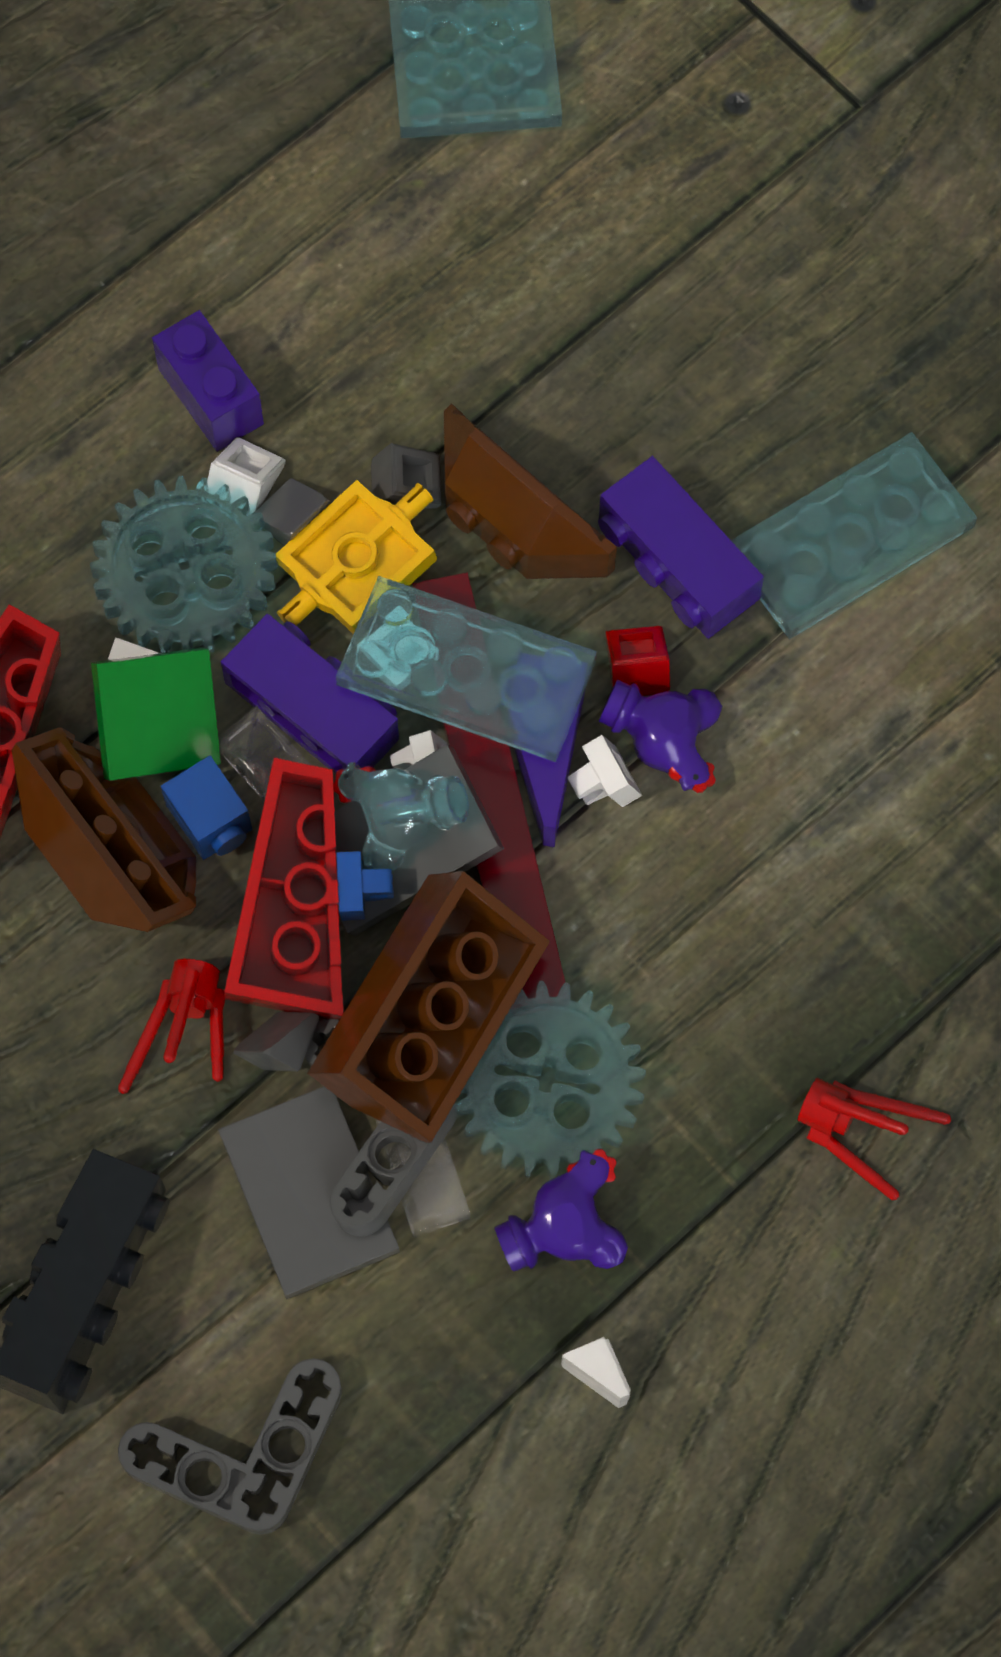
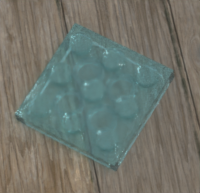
[388,0,562,138]

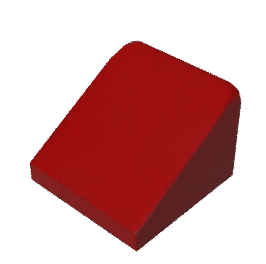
[606,626,670,696]

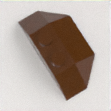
[444,403,617,579]
[12,727,196,932]

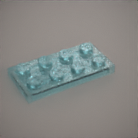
[731,432,977,640]
[336,576,597,762]

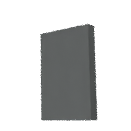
[335,744,504,936]
[218,1086,400,1300]

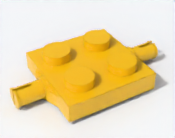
[275,480,437,635]

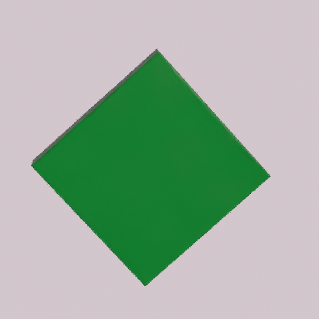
[91,648,221,781]

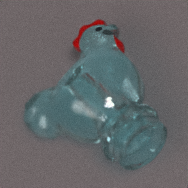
[333,762,469,871]

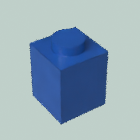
[161,755,252,860]

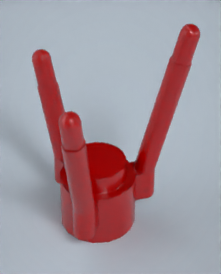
[118,958,226,1094]
[797,1077,951,1200]

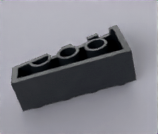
[0,1149,169,1414]

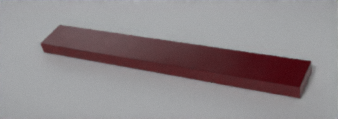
[412,572,570,1018]

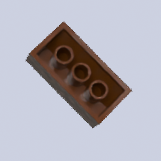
[307,871,550,1143]

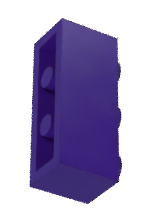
[598,455,764,639]
[220,613,399,789]

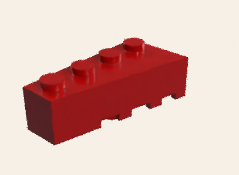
[0,604,61,840]
[224,758,343,1020]

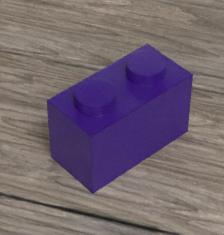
[152,310,264,452]

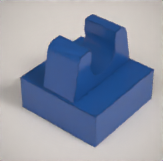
[336,851,394,921]

